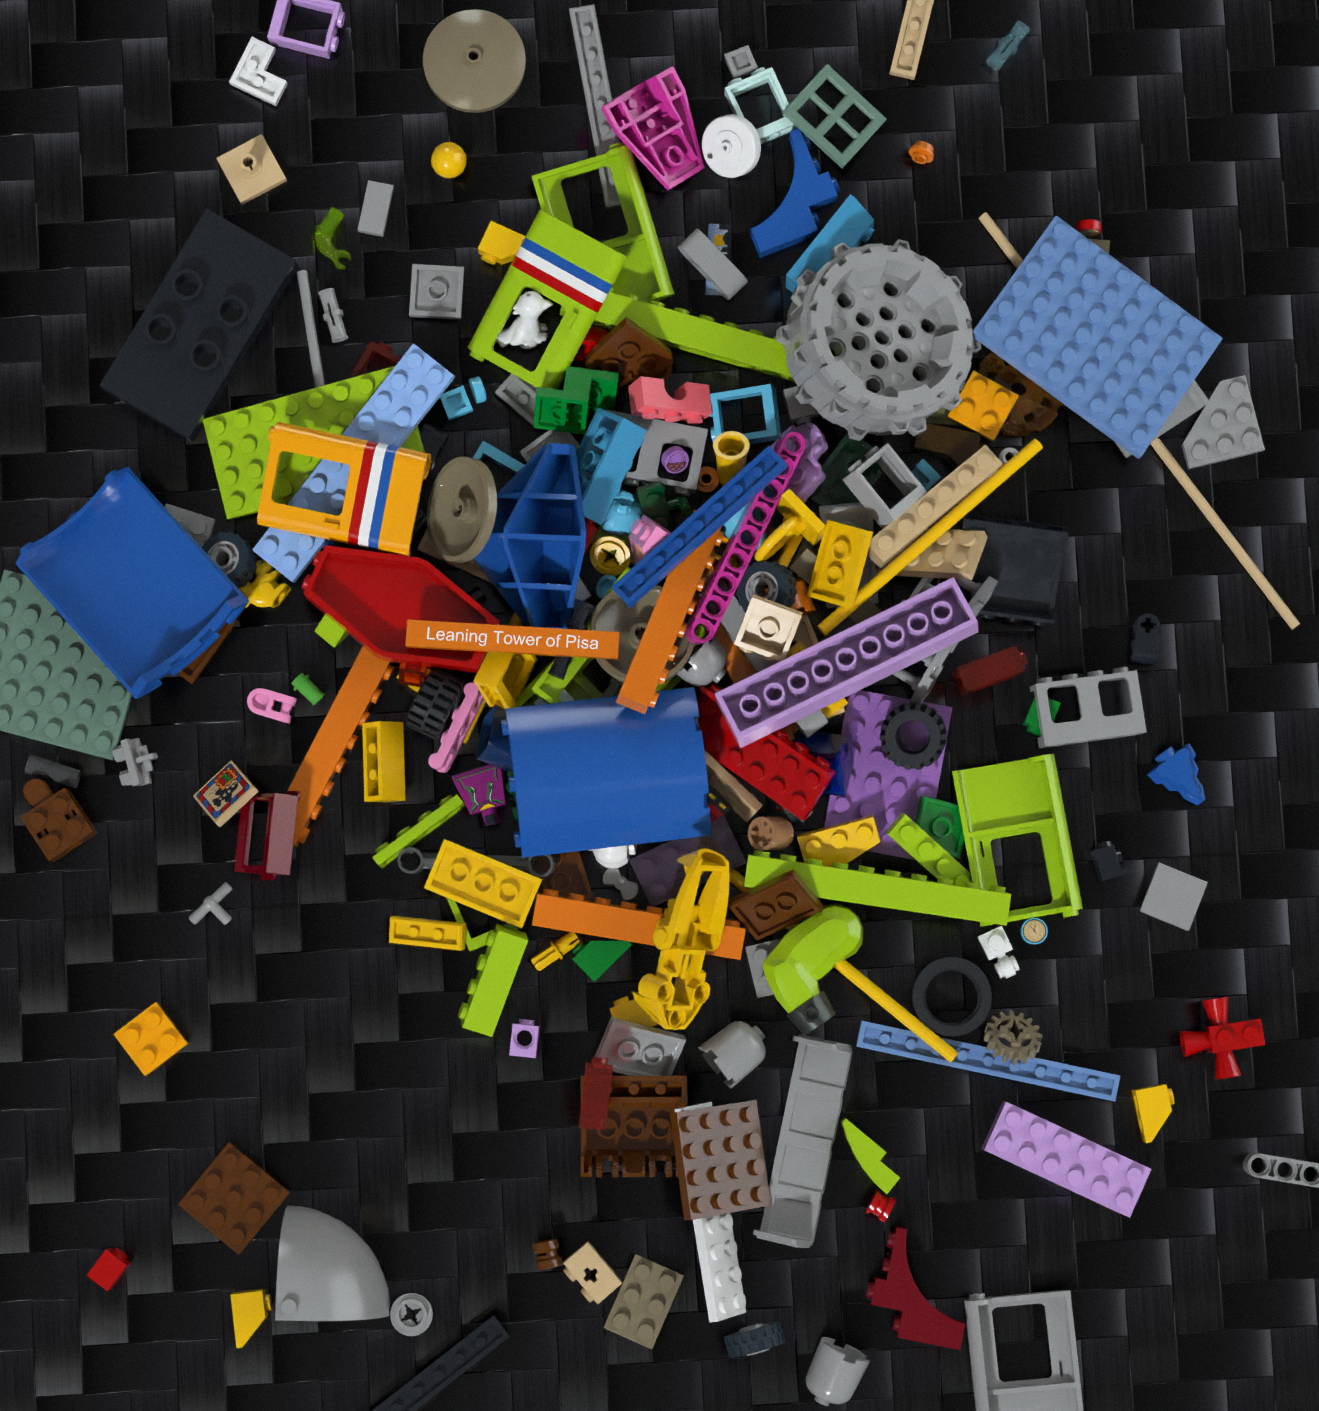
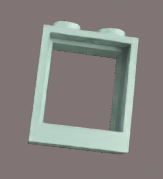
[724,67,797,144]

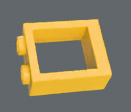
[474,652,537,709]

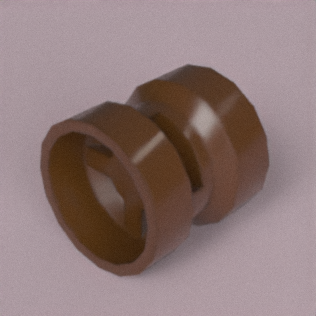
[532,1238,563,1270]

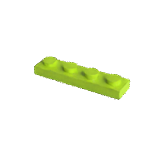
[373,795,466,868]
[885,813,972,886]

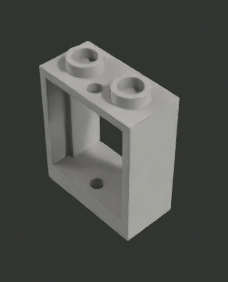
[843,443,927,529]

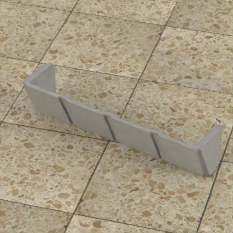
[753,1034,852,1248]

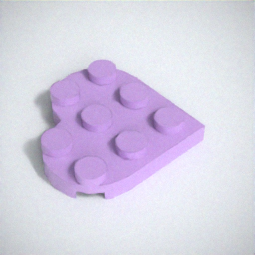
[767,422,828,503]

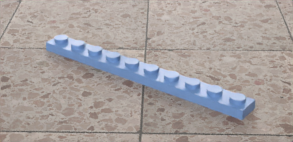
[856,1021,1120,1102]

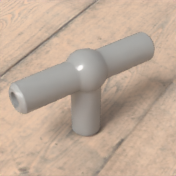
[189,882,232,925]

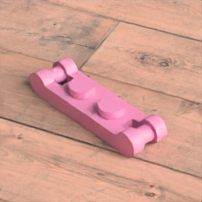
[428,682,484,773]

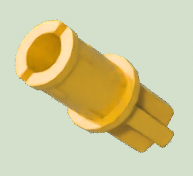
[531,932,581,971]

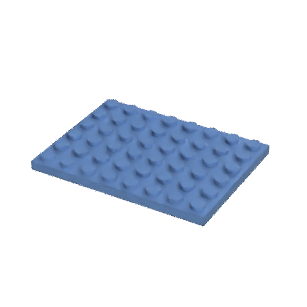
[972,216,1223,459]

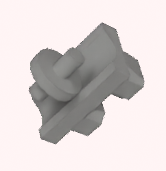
[112,738,158,786]

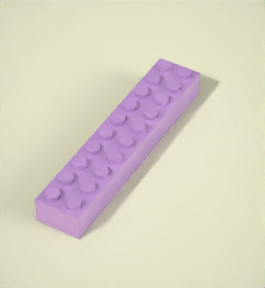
[715,577,978,748]

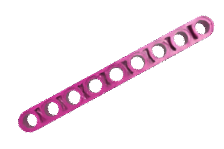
[685,432,806,645]

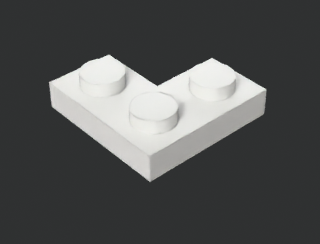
[229,37,288,106]

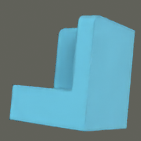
[911,459,941,496]

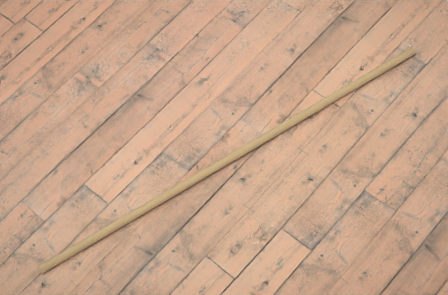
[978,212,1300,629]

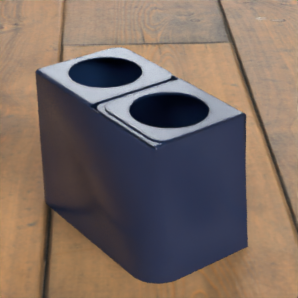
[476,704,512,773]

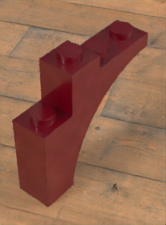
[866,1226,965,1350]

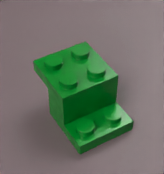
[533,366,619,435]

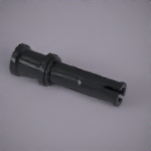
[548,599,597,680]

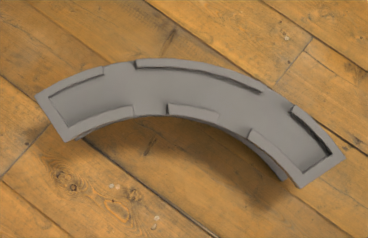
[893,576,998,704]

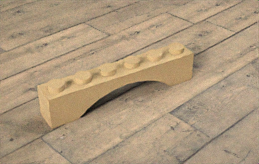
[867,445,1003,570]

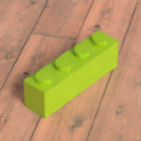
[458,923,528,1037]

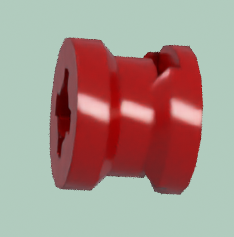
[865,1189,896,1223]

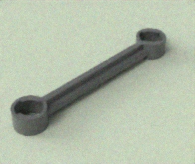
[397,847,556,878]

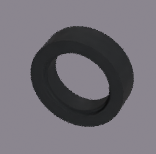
[911,957,992,1036]

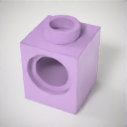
[509,1019,540,1058]

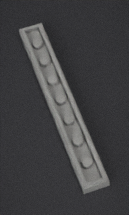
[569,4,621,209]

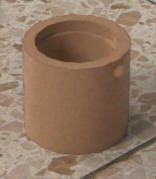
[748,816,794,851]

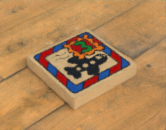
[193,761,258,827]

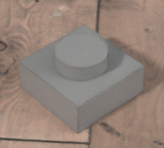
[724,45,758,80]

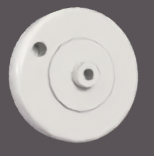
[702,114,761,178]

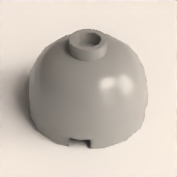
[677,637,727,687]

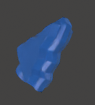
[1147,743,1205,805]

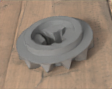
[390,1293,433,1336]

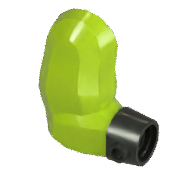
[762,903,863,1036]

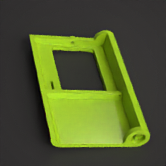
[532,142,674,303]

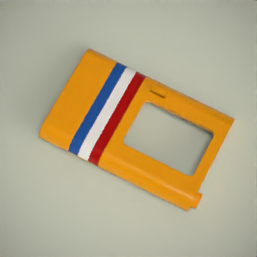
[257,422,431,556]

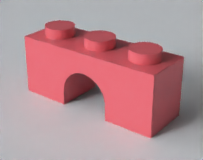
[628,376,712,425]

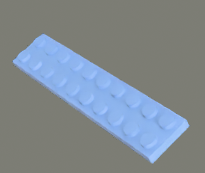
[252,343,455,583]

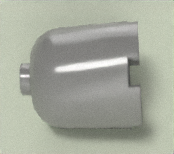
[699,1021,766,1088]
[806,1337,870,1406]

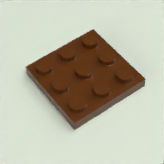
[178,1142,291,1255]

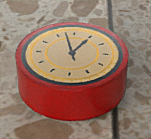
[1076,219,1102,237]

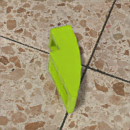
[841,1117,900,1194]

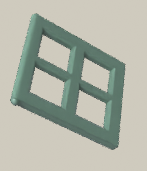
[782,64,887,168]

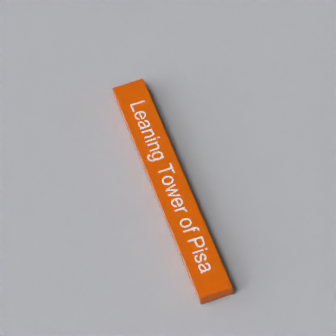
[405,620,620,660]

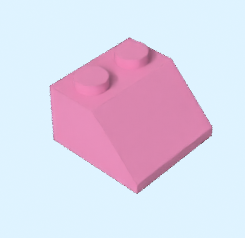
[629,514,671,566]

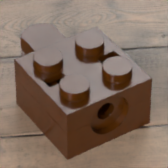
[20,779,98,862]

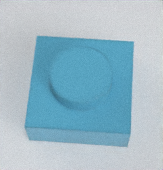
[440,386,473,421]

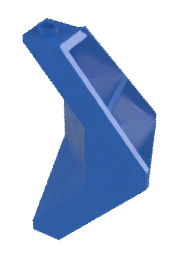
[473,443,586,629]

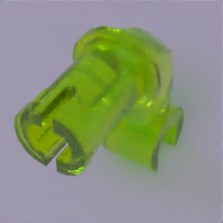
[315,207,351,269]

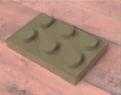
[603,1253,684,1349]

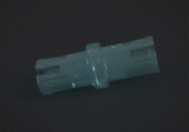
[986,21,1030,71]

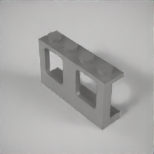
[605,410,708,496]
[1030,667,1147,749]

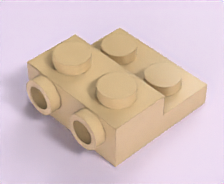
[734,594,803,663]

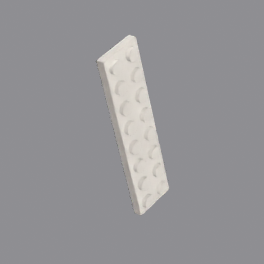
[675,1102,746,1322]

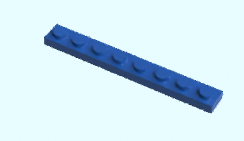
[611,446,788,608]

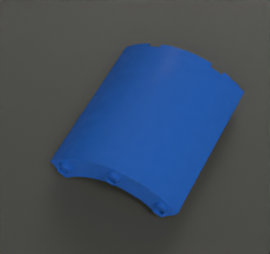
[15,467,249,699]
[501,687,711,858]

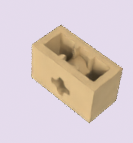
[563,1241,622,1304]

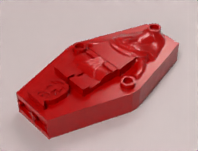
[302,545,500,673]

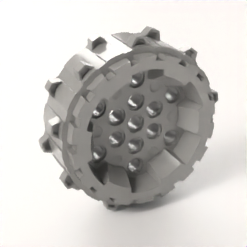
[776,239,981,441]

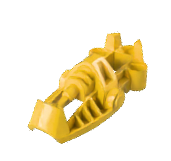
[632,848,730,1030]

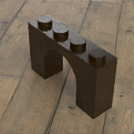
[913,423,984,530]

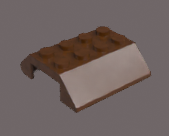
[581,1076,687,1177]

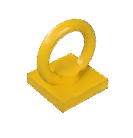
[754,489,826,562]

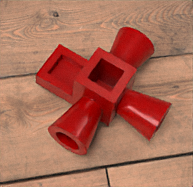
[1180,997,1265,1079]

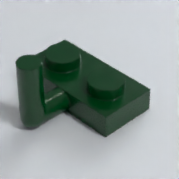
[636,481,692,532]

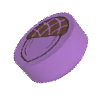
[661,446,689,473]

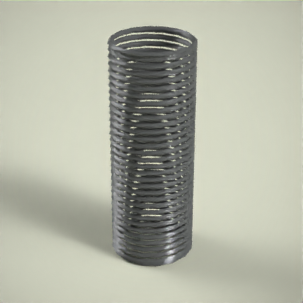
[25,755,81,789]

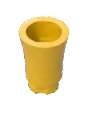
[713,431,750,486]

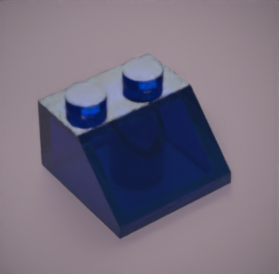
[794,731,853,797]

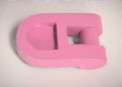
[247,688,297,724]

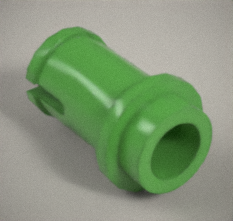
[291,673,325,706]

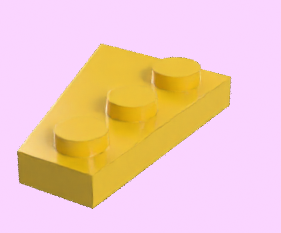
[797,815,880,866]

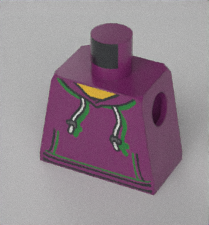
[452,765,506,827]

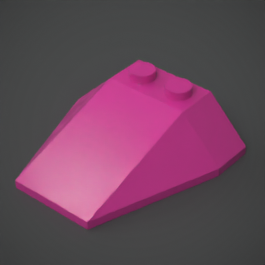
[601,66,704,190]

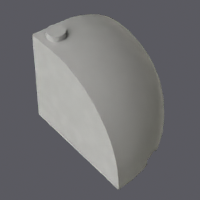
[275,1205,390,1321]

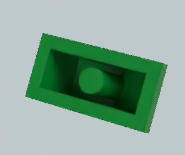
[572,941,632,982]

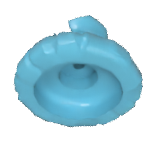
[599,490,643,536]

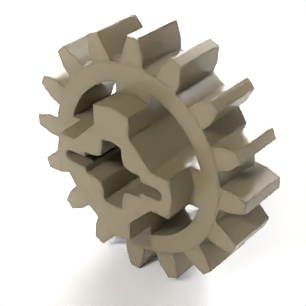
[984,1010,1042,1065]

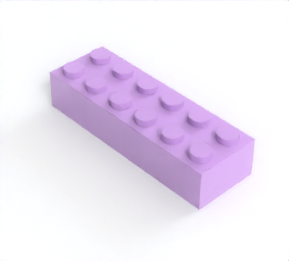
[981,1101,1151,1218]

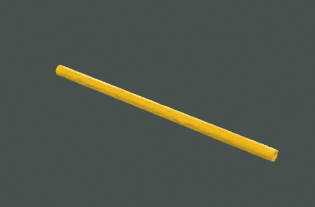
[817,438,1043,636]
[729,869,958,1063]

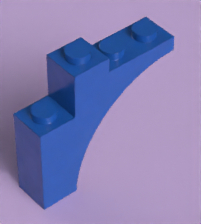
[750,128,840,258]

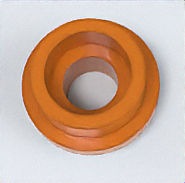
[909,141,934,164]
[697,466,719,493]

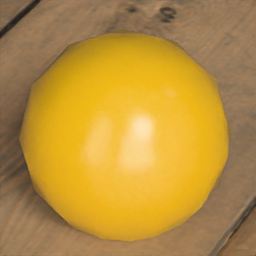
[431,142,467,178]

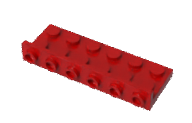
[697,683,836,821]

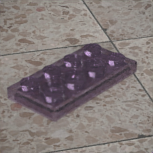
[629,815,746,906]

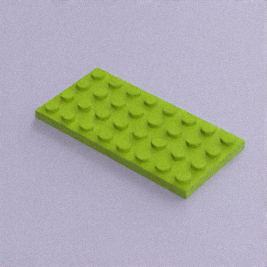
[203,366,424,520]

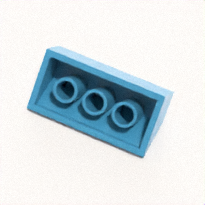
[786,194,875,293]
[576,408,647,525]

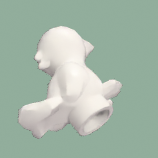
[496,291,553,349]

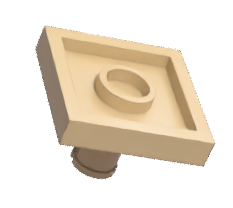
[216,134,287,205]

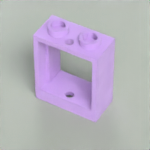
[267,0,345,59]

